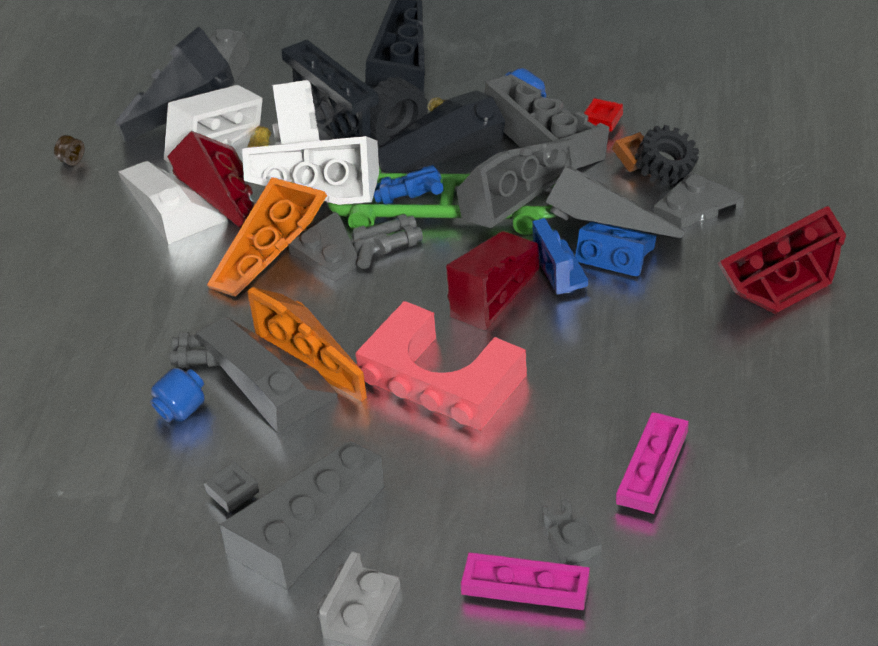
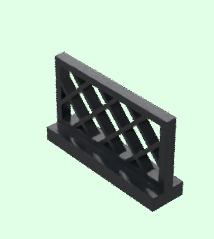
[281,39,379,139]

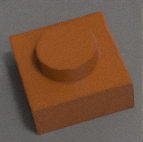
[612,132,644,172]

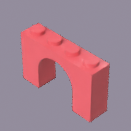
[356,301,527,431]

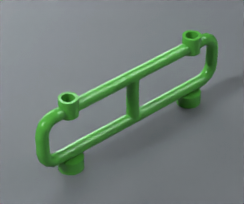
[327,168,557,235]

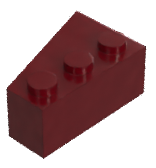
[446,231,539,331]

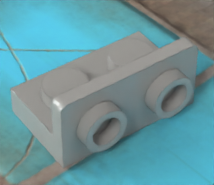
[317,551,401,646]

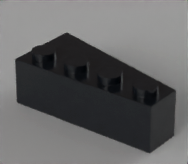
[365,0,425,93]

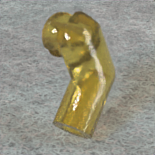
[248,126,271,148]

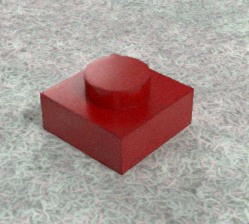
[584,98,623,132]

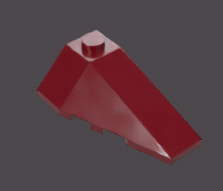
[167,130,255,228]

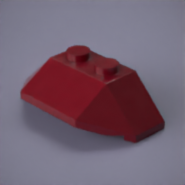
[717,206,846,314]

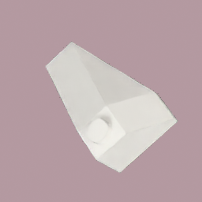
[242,136,379,205]
[119,161,227,244]

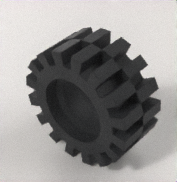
[635,125,699,187]

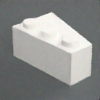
[272,80,320,145]
[164,85,263,163]

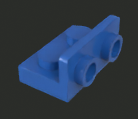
[532,218,588,295]
[575,222,656,277]

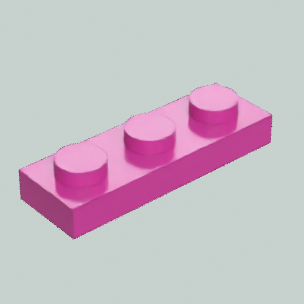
[616,412,689,514]
[461,552,590,610]

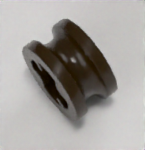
[54,135,85,166]

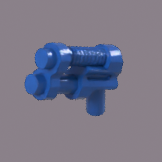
[374,165,443,204]

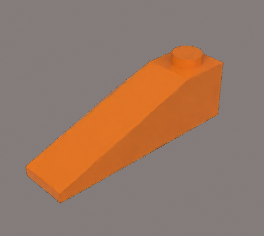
[207,177,327,297]
[247,287,367,402]

